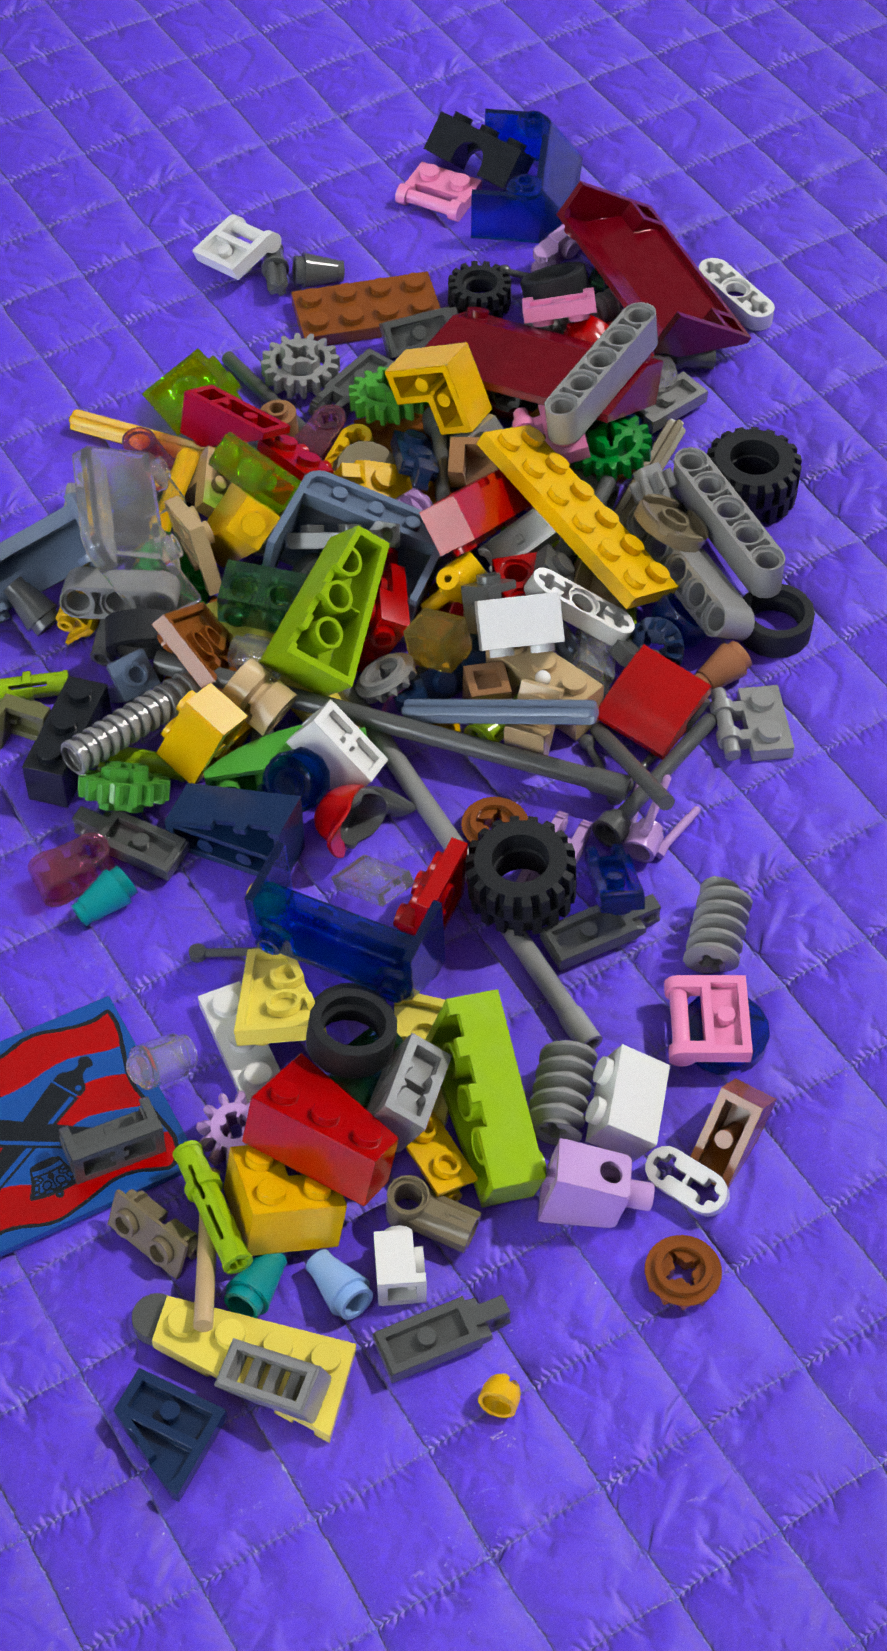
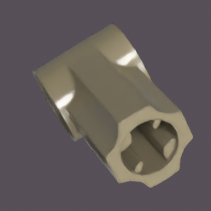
[386,1175,482,1253]

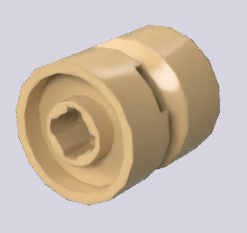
[222,658,298,736]

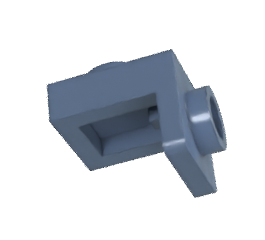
[106,649,161,703]

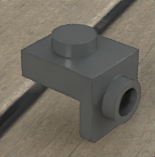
[461,572,517,634]

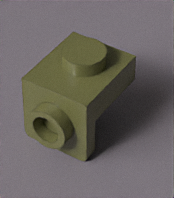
[0,693,51,750]

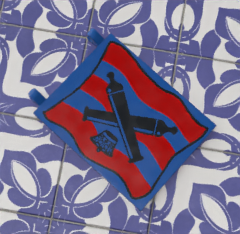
[0,996,189,1257]

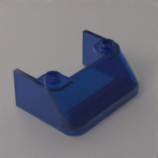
[471,109,582,243]
[244,841,446,1003]

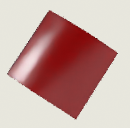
[598,644,712,760]

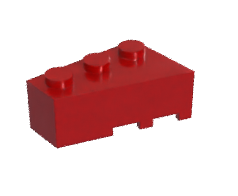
[242,1053,399,1206]

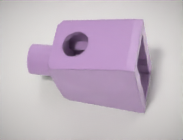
[538,1138,655,1228]

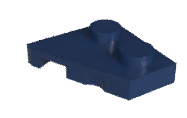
[113,1368,228,1502]

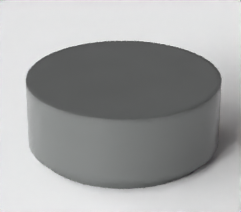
[132,1293,167,1346]

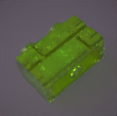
[208,432,301,513]

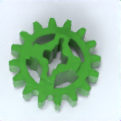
[349,366,429,426]
[78,761,171,813]

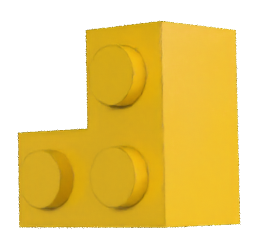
[384,342,492,435]
[156,683,253,784]
[223,1145,347,1256]

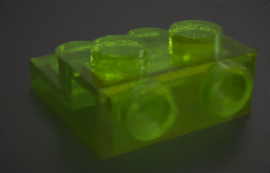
[142,348,243,436]

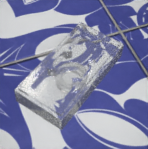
[573,628,616,689]
[331,855,415,907]

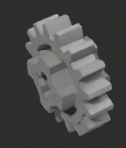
[261,333,340,399]

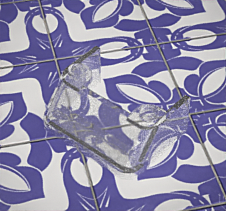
[72,446,201,612]

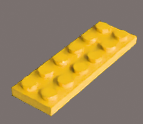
[476,425,679,609]

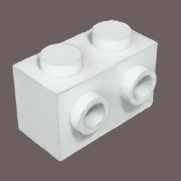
[474,592,565,658]
[585,1044,670,1162]

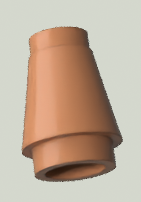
[695,641,752,691]

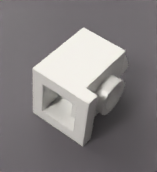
[373,1225,427,1306]

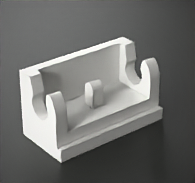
[478,508,560,572]
[286,699,388,790]

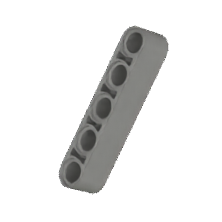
[544,302,658,445]
[672,447,785,598]
[626,506,755,641]

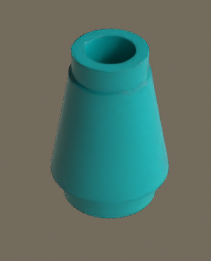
[71,866,138,927]
[224,1253,287,1318]

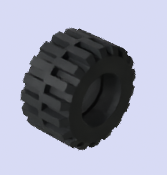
[707,427,802,525]
[465,816,577,936]

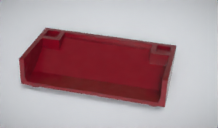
[556,181,751,357]
[425,307,663,423]

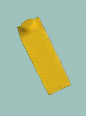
[207,481,280,568]

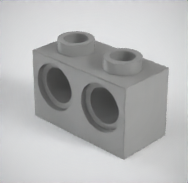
[367,1033,452,1153]

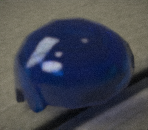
[651,593,707,649]
[262,747,330,812]

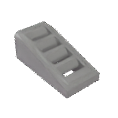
[214,1338,331,1424]

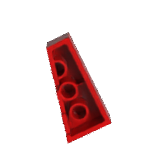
[419,469,531,557]

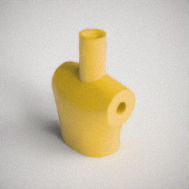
[420,551,487,617]

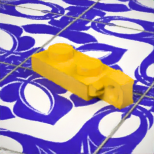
[333,460,436,504]

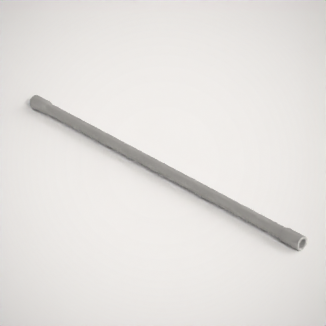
[261,568,603,1049]

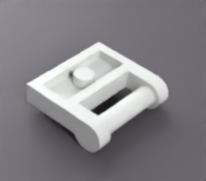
[192,214,281,280]

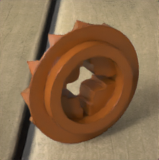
[461,797,528,844]
[644,1235,722,1311]

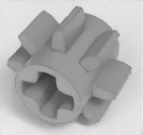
[629,462,678,504]

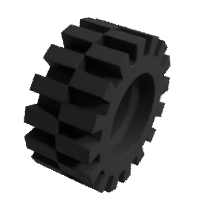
[448,261,511,318]

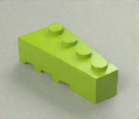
[258,525,390,696]
[425,989,547,1208]

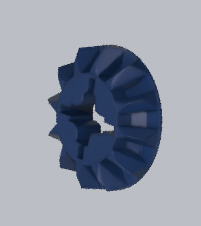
[626,617,684,666]

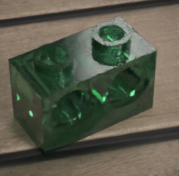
[217,559,307,634]

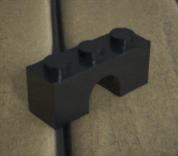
[423,111,535,196]
[22,676,112,808]

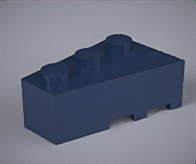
[165,783,305,886]

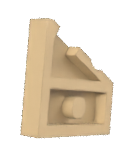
[164,496,224,596]

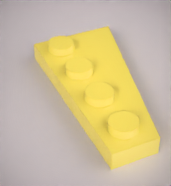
[152,1295,356,1443]

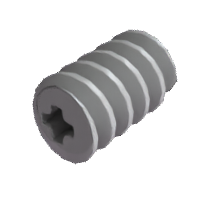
[683,876,753,974]
[528,1040,598,1146]

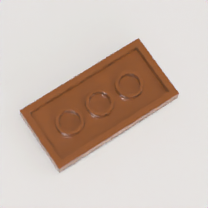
[291,271,440,346]

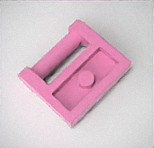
[395,162,482,222]
[522,287,597,327]
[664,975,753,1067]

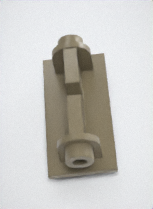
[108,1189,198,1280]

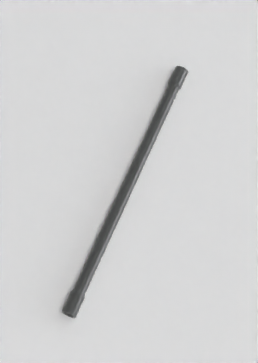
[153,649,632,801]

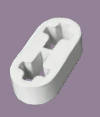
[645,1146,730,1217]

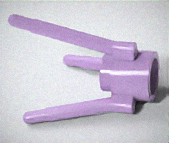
[621,775,701,863]

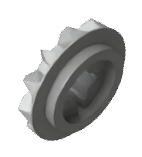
[355,653,417,704]

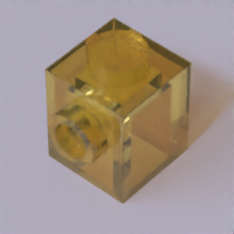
[403,608,472,674]

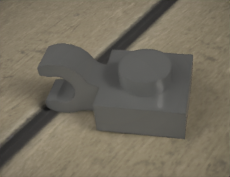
[534,537,575,582]

